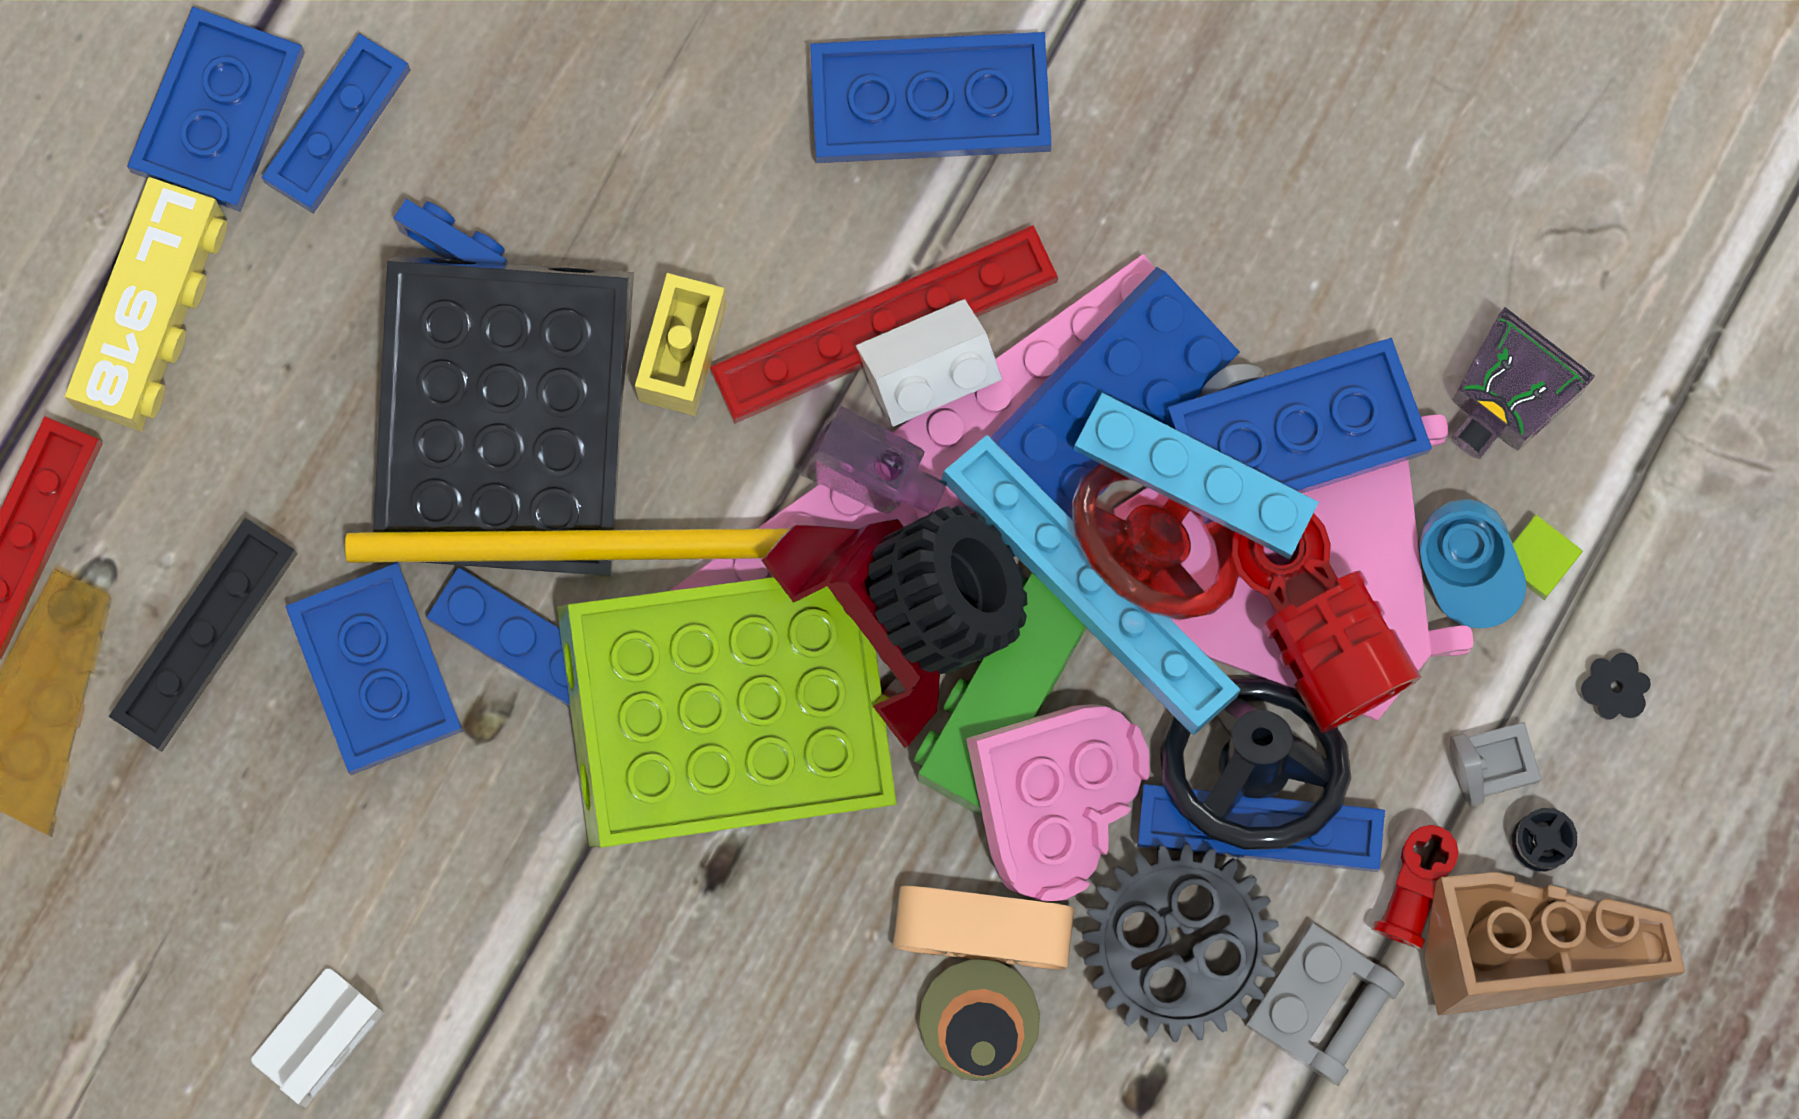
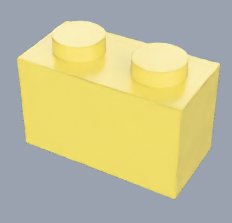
[635,273,727,416]

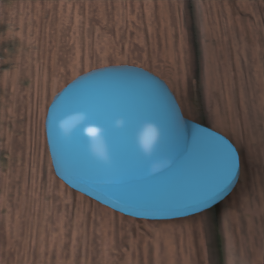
[1419,499,1526,628]

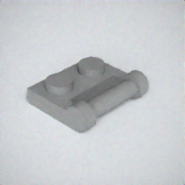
[1245,923,1404,1086]

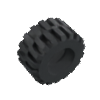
[868,506,1028,674]

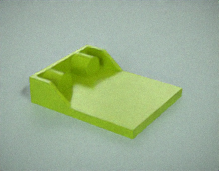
[557,577,897,848]

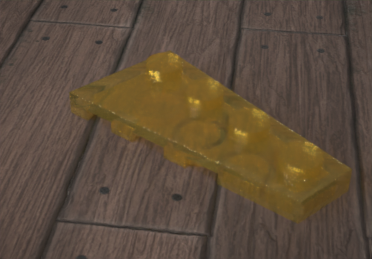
[0,569,112,837]

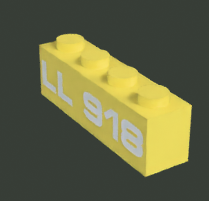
[64,177,227,432]

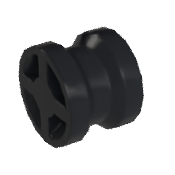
[1510,808,1577,872]

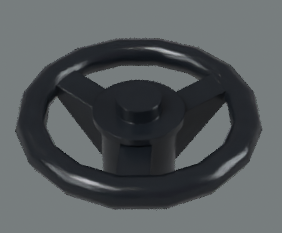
[1160,679,1352,850]

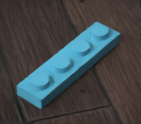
[1074,393,1319,559]

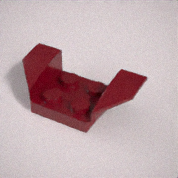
[761,519,940,748]

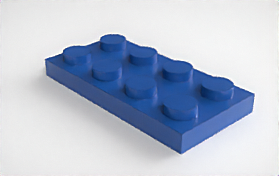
[810,32,1052,163]
[990,267,1240,522]
[1165,337,1432,524]

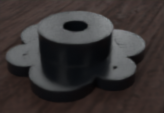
[1580,653,1651,720]

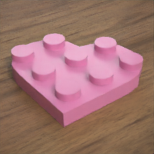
[966,704,1150,902]

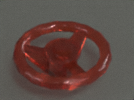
[1071,463,1239,620]

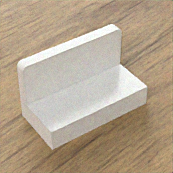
[251,969,384,1107]

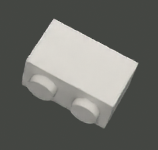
[856,299,1002,427]

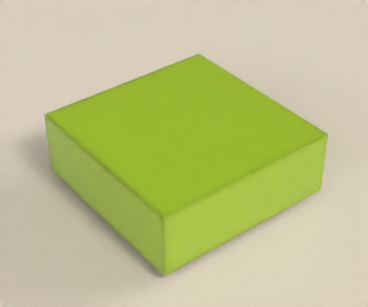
[1513,514,1583,600]

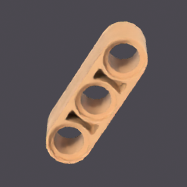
[893,886,1075,970]

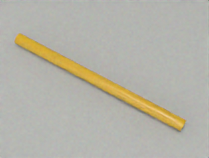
[345,528,789,563]

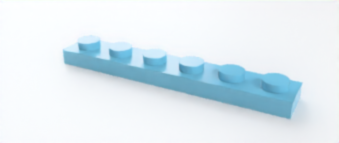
[941,435,1241,736]

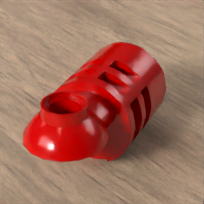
[1232,513,1422,733]

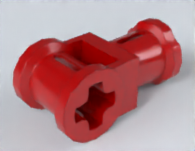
[1371,825,1459,950]

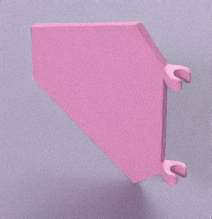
[1114,414,1473,722]

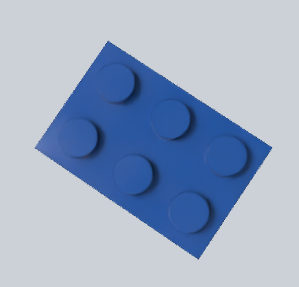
[127,7,305,212]
[285,562,464,775]

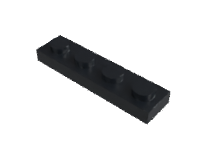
[108,518,298,752]

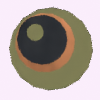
[919,959,1040,1081]

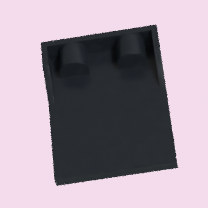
[373,255,634,576]

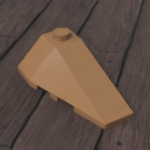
[1425,872,1685,1016]

